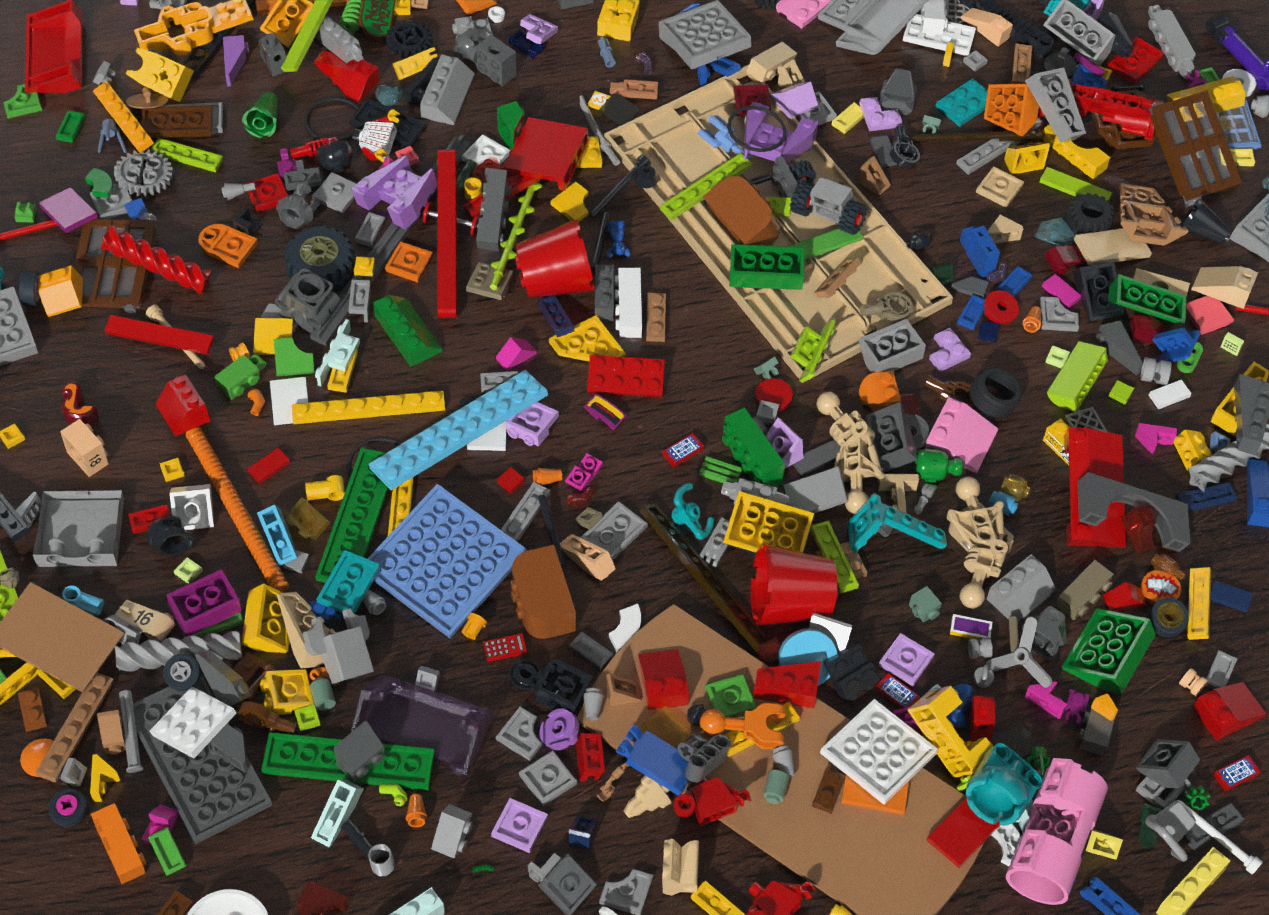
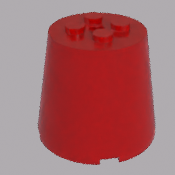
[515,219,595,298]
[750,544,838,625]

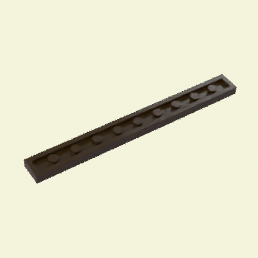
[640,503,773,653]

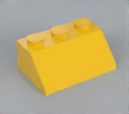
[241,583,290,653]

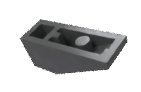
[1096,320,1143,375]
[195,650,251,707]

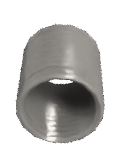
[368,844,395,876]

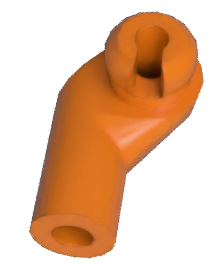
[248,389,265,416]

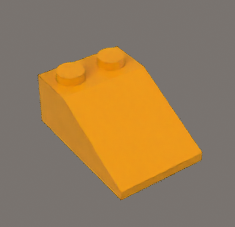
[260,0,313,48]

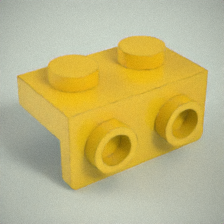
[1173,429,1212,470]

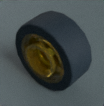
[1148,598,1189,638]

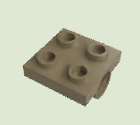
[466,262,513,300]

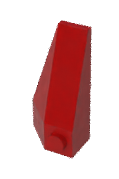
[314,51,380,102]

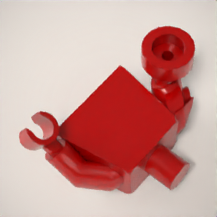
[674,776,752,827]
[747,881,815,915]

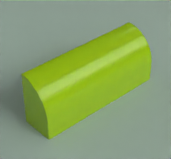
[1047,341,1108,412]

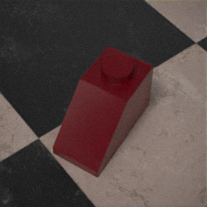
[1128,315,1166,343]

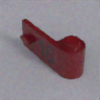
[1045,246,1088,275]

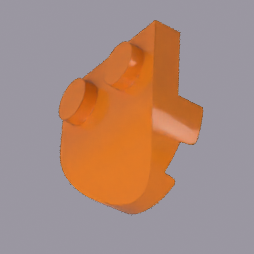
[859,371,901,411]

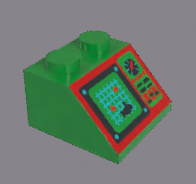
[497,101,525,150]

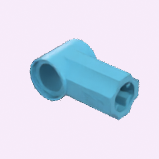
[62,586,104,617]

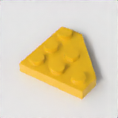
[549,315,626,361]

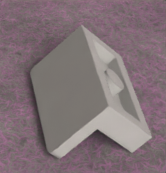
[349,280,371,322]

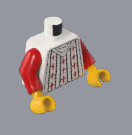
[352,109,400,162]

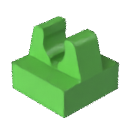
[14,202,37,223]

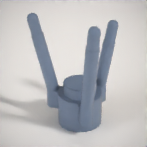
[98,119,127,153]

